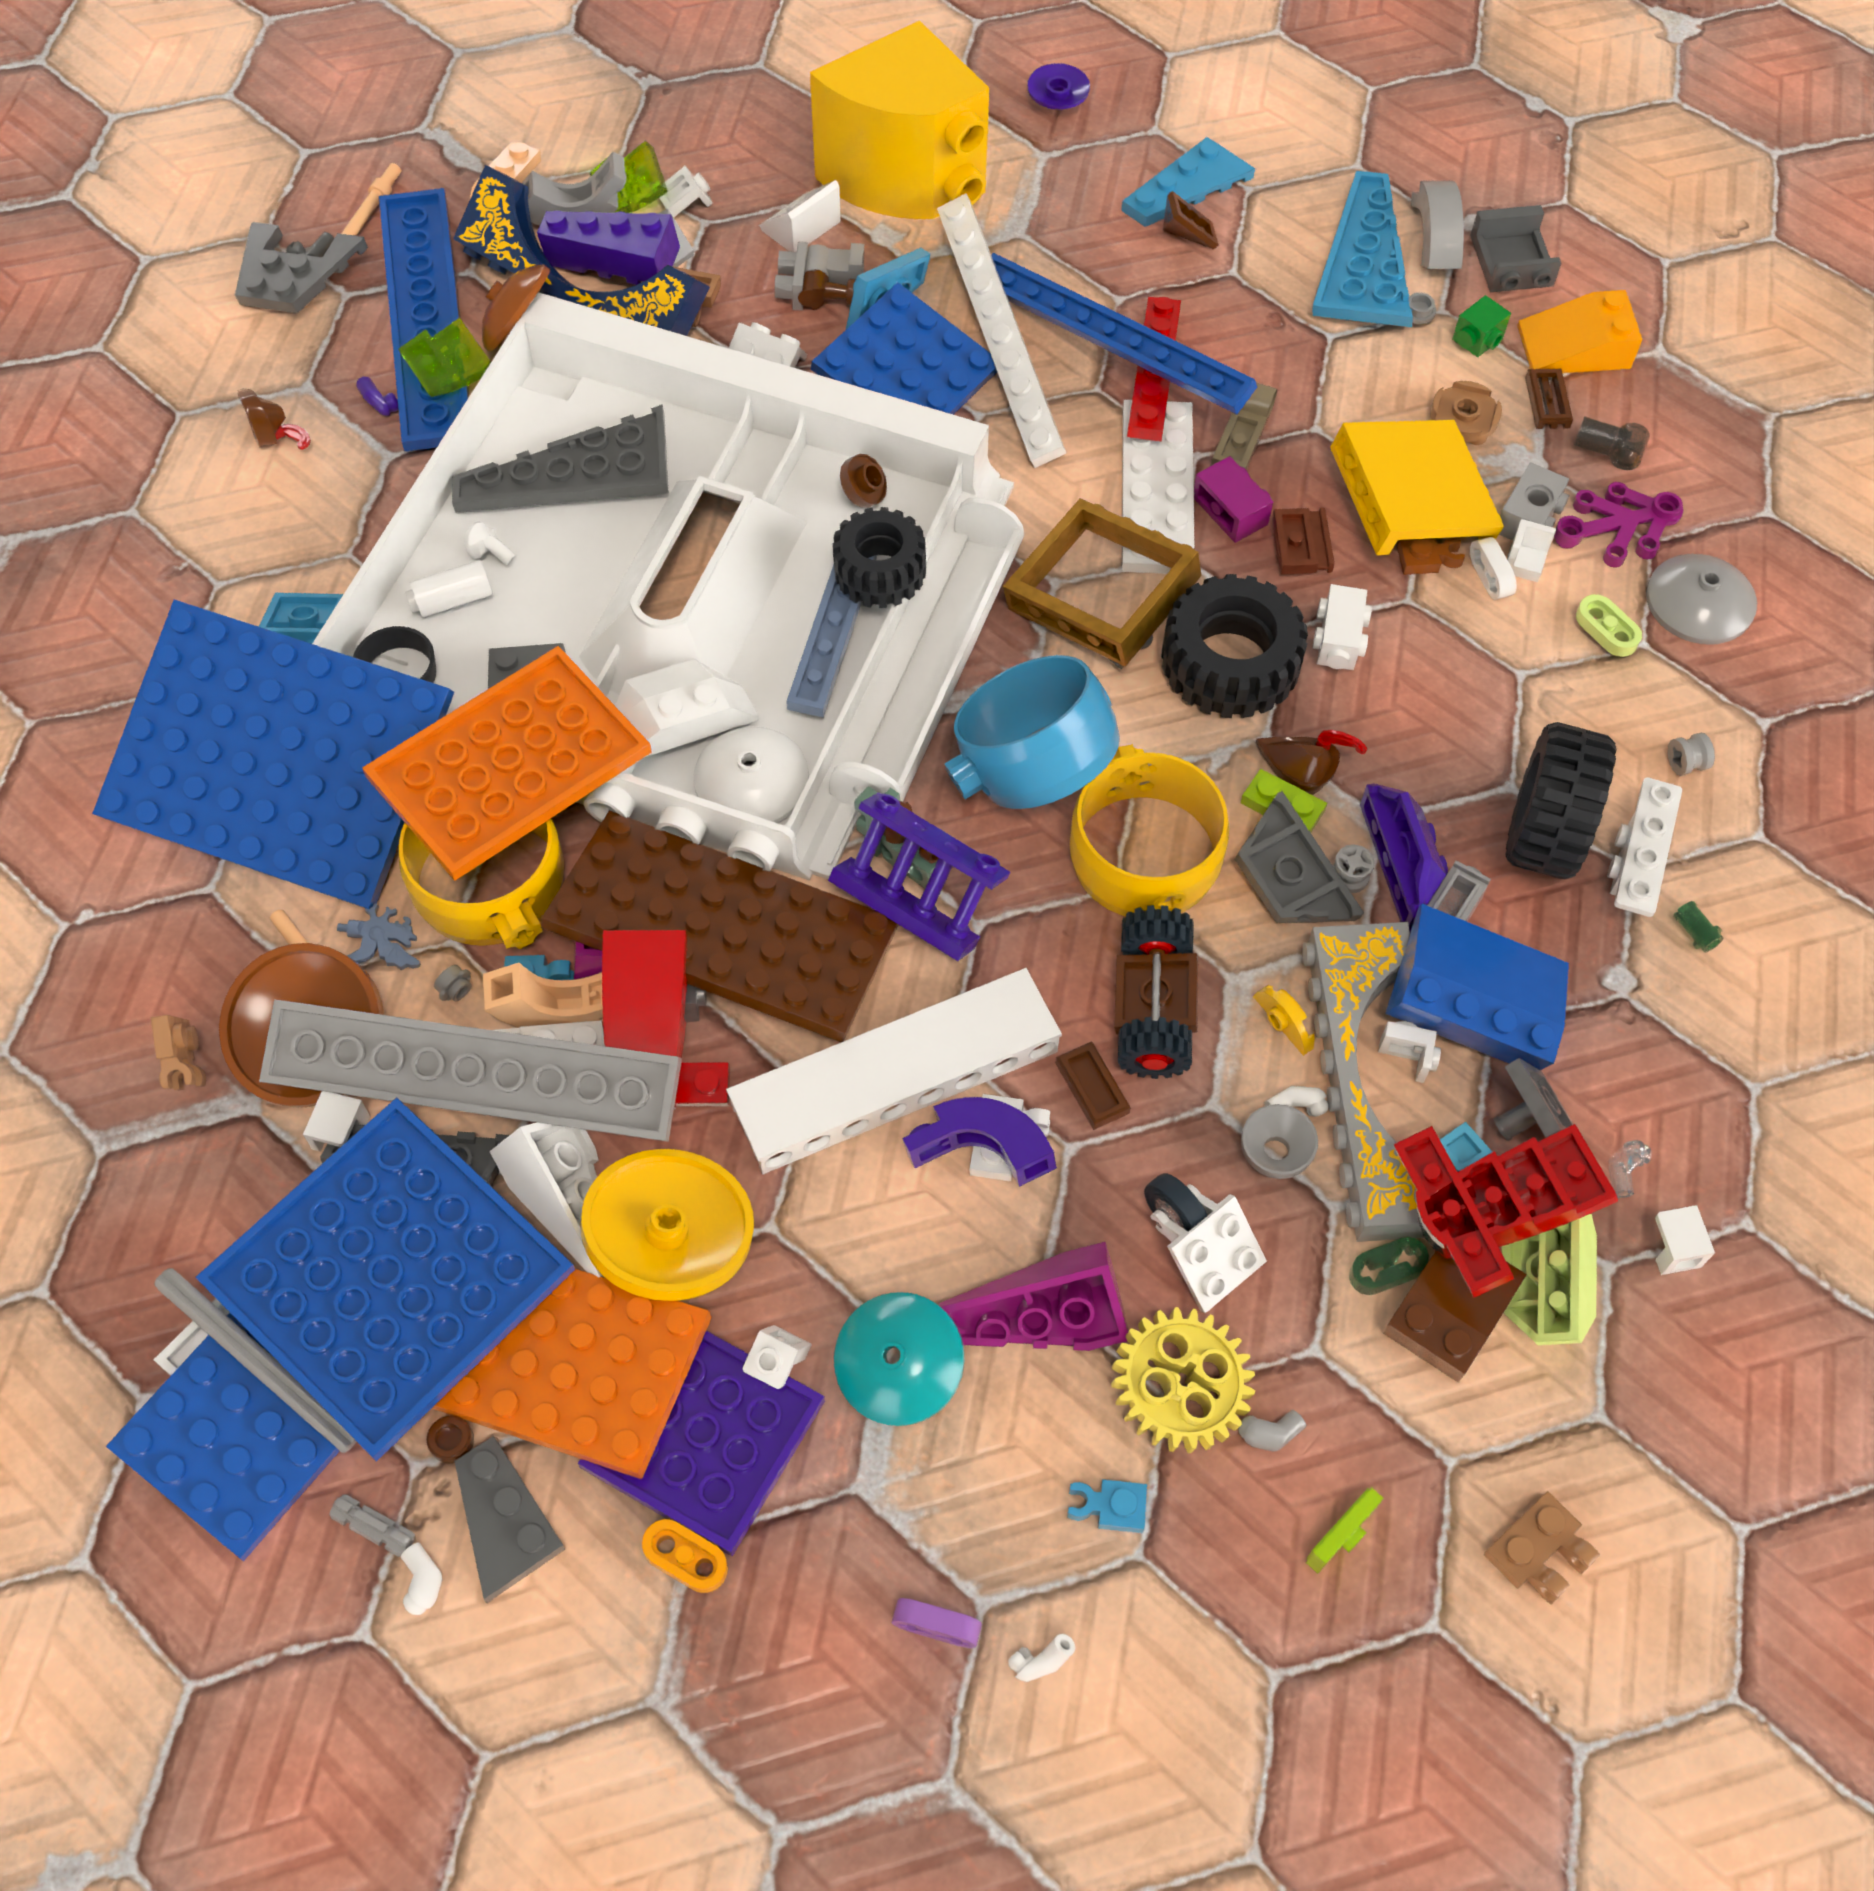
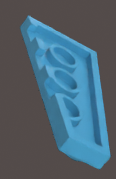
[1121,137,1255,227]

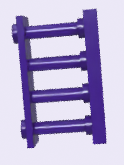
[828,792,1011,961]

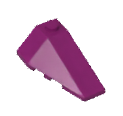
[939,1242,1129,1351]

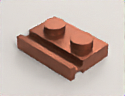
[1272,507,1335,574]

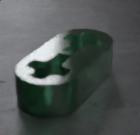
[1349,1237,1429,1295]

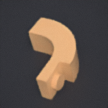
[483,963,603,1028]

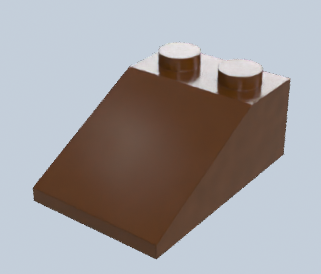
[1383,1251,1527,1382]

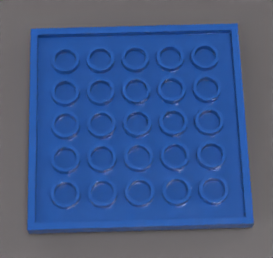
[196,1097,575,1462]

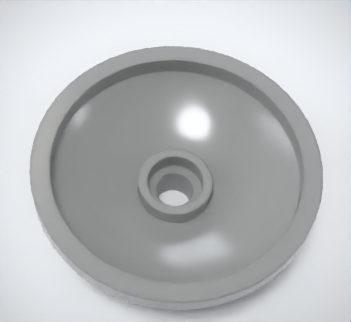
[1646,554,1757,644]

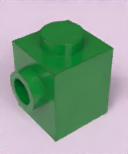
[1452,295,1511,358]

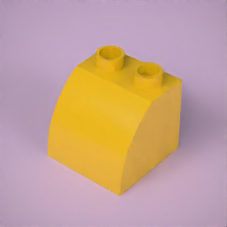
[810,20,989,219]

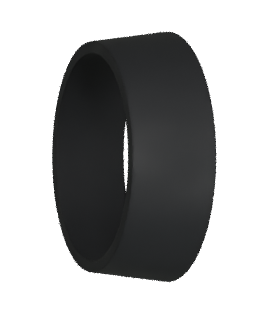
[353,626,436,683]

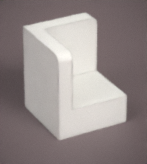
[1507,519,1556,582]
[303,1091,370,1152]
[1655,1205,1715,1275]

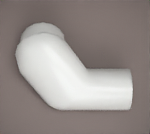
[1264,1086,1329,1117]
[401,1543,442,1615]
[1008,1634,1075,1682]

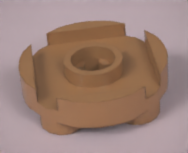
[1430,381,1502,445]

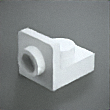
[655,166,713,217]
[743,1325,812,1389]

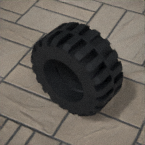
[1161,574,1308,718]
[1505,722,1617,880]

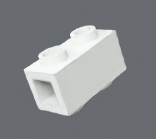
[1313,584,1372,670]

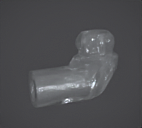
[1608,1140,1652,1198]

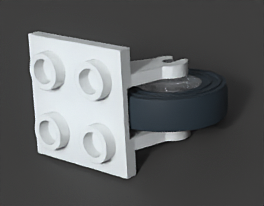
[1144,1173,1267,1313]

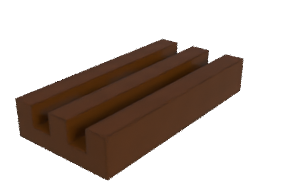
[1525,369,1573,429]

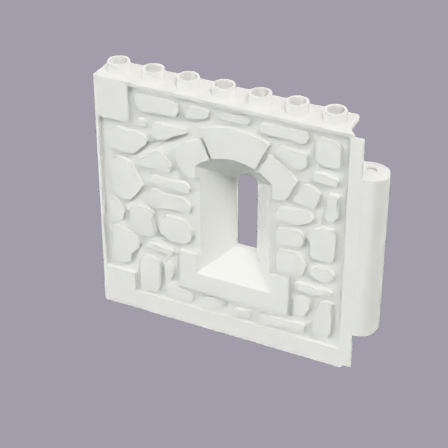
[312,292,1024,881]

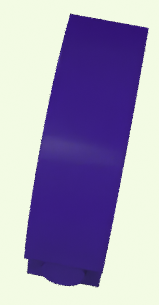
[902,1097,1057,1187]

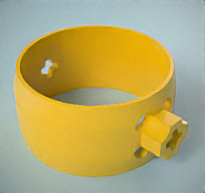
[1070,744,1229,917]
[399,818,564,949]

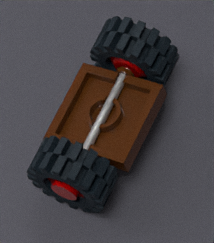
[1114,905,1198,1079]

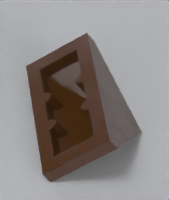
[1163,191,1219,249]

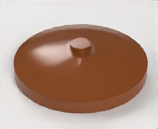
[219,943,384,1107]

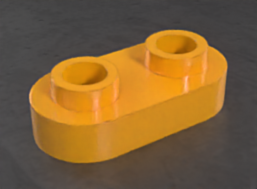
[642,1519,728,1593]

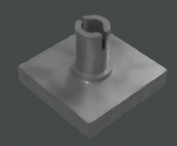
[1494,1058,1573,1141]

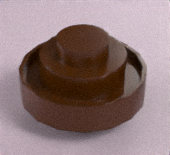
[840,454,887,508]

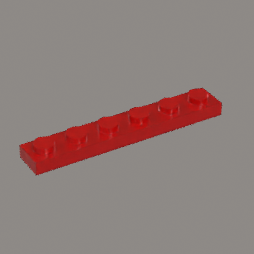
[1127,296,1181,442]

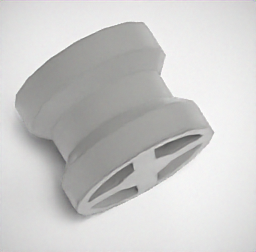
[1667,732,1715,776]
[1333,844,1375,894]

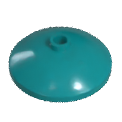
[834,1292,965,1426]

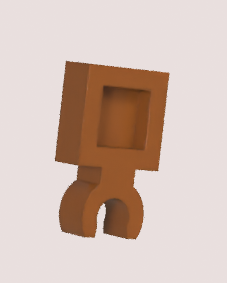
[1397,538,1465,575]

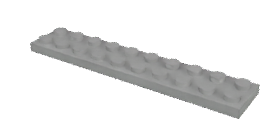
[259,999,682,1142]

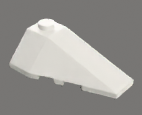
[489,1122,604,1278]

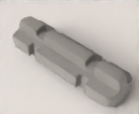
[329,1495,415,1557]

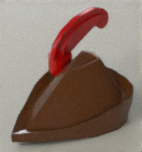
[237,388,311,449]
[1256,730,1367,795]

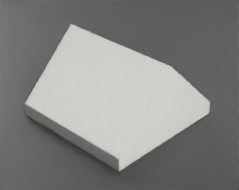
[759,180,841,252]

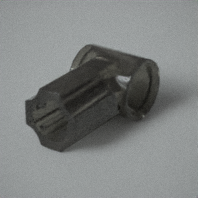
[1574,416,1650,470]

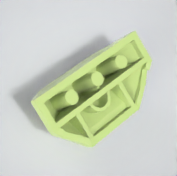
[1502,1214,1597,1345]

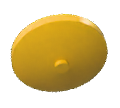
[581,1149,754,1301]

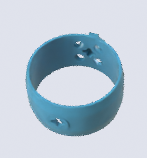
[944,655,1120,809]

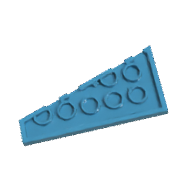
[1312,171,1413,327]

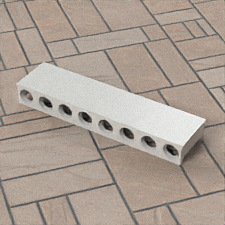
[726,968,1062,1175]

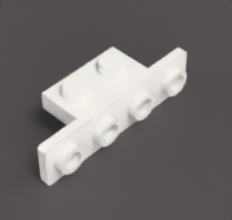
[1607,777,1682,917]

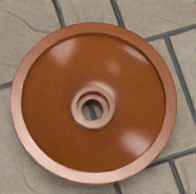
[482,265,550,352]

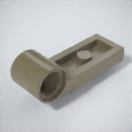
[1211,382,1277,470]

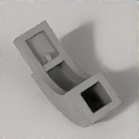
[522,152,627,226]
[1411,180,1464,269]

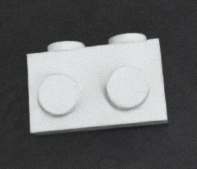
[729,322,808,368]

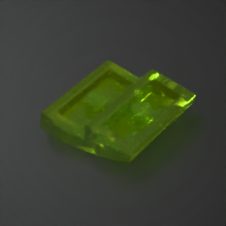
[590,140,668,213]
[398,317,491,397]

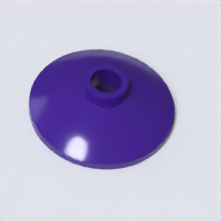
[1027,63,1090,110]

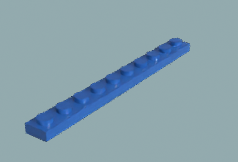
[991,252,1258,415]

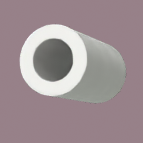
[405,560,493,618]

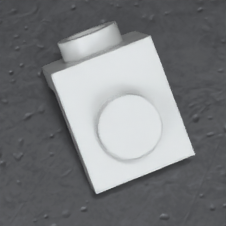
[1378,1021,1441,1083]

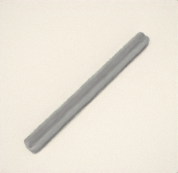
[154,1268,357,1453]

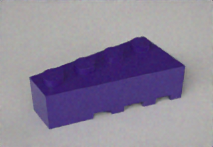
[537,210,680,285]

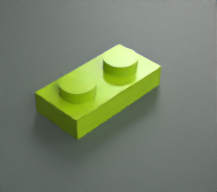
[1241,768,1328,833]

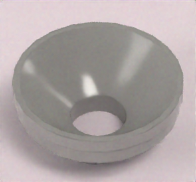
[1241,1104,1318,1179]

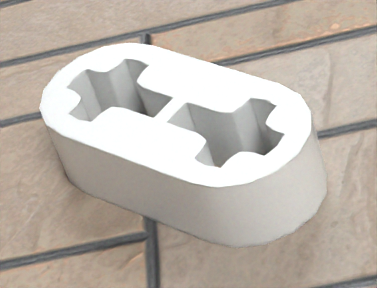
[1470,537,1517,600]

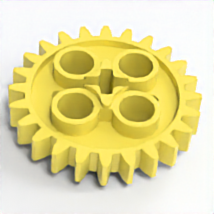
[1111,1307,1255,1453]

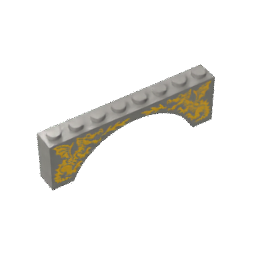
[1302,922,1424,1242]

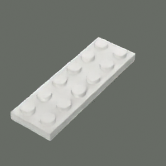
[1122,400,1194,574]

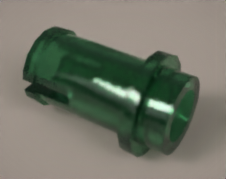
[1673,901,1724,952]

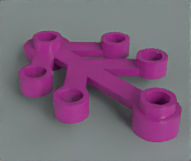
[1554,482,1684,568]

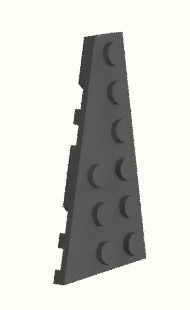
[452,404,669,513]

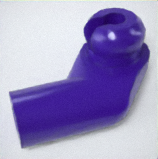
[356,376,399,416]

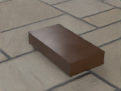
[1055,1041,1131,1130]

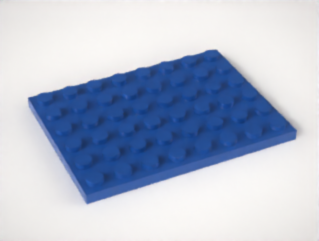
[92,599,455,909]

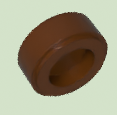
[426,1416,474,1464]

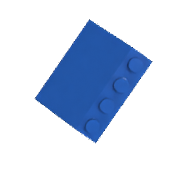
[1385,904,1569,1070]

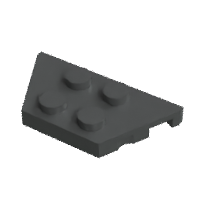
[1235,791,1364,923]

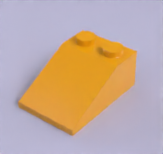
[1517,290,1643,373]

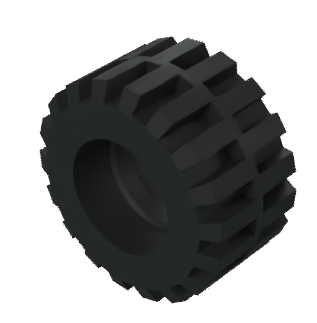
[832,507,926,608]

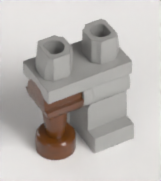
[775,242,864,310]

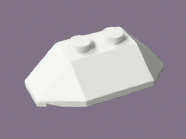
[615,659,759,757]

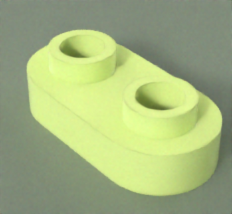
[1576,594,1642,657]

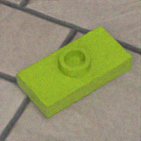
[1306,1487,1384,1574]

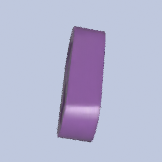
[891,1598,982,1648]

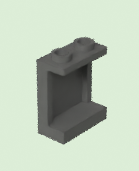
[1470,205,1562,292]

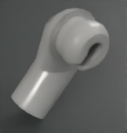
[1238,1410,1307,1452]

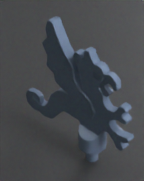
[337,903,421,970]

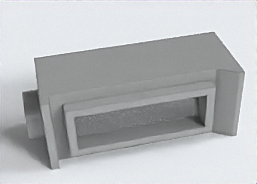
[1428,861,1491,922]

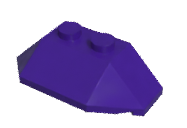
[1360,783,1448,933]

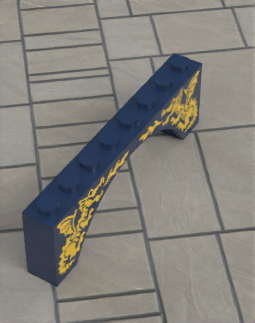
[453,164,710,336]

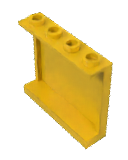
[1330,420,1504,555]

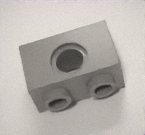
[1499,462,1570,540]

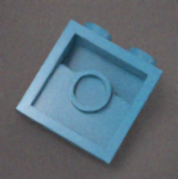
[259,593,344,644]

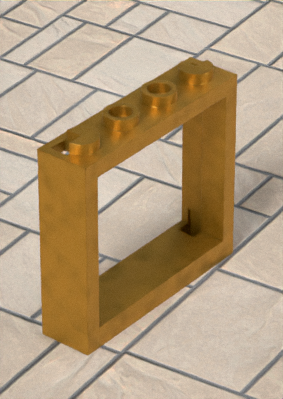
[1003,498,1202,667]

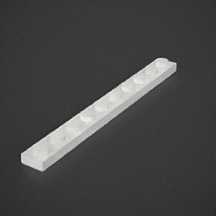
[937,194,1066,468]

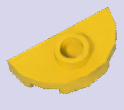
[1253,985,1315,1056]

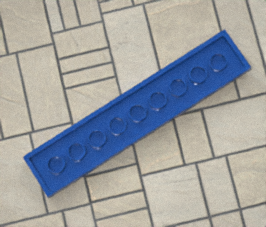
[379,188,469,452]

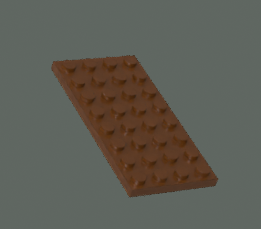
[541,810,898,1042]

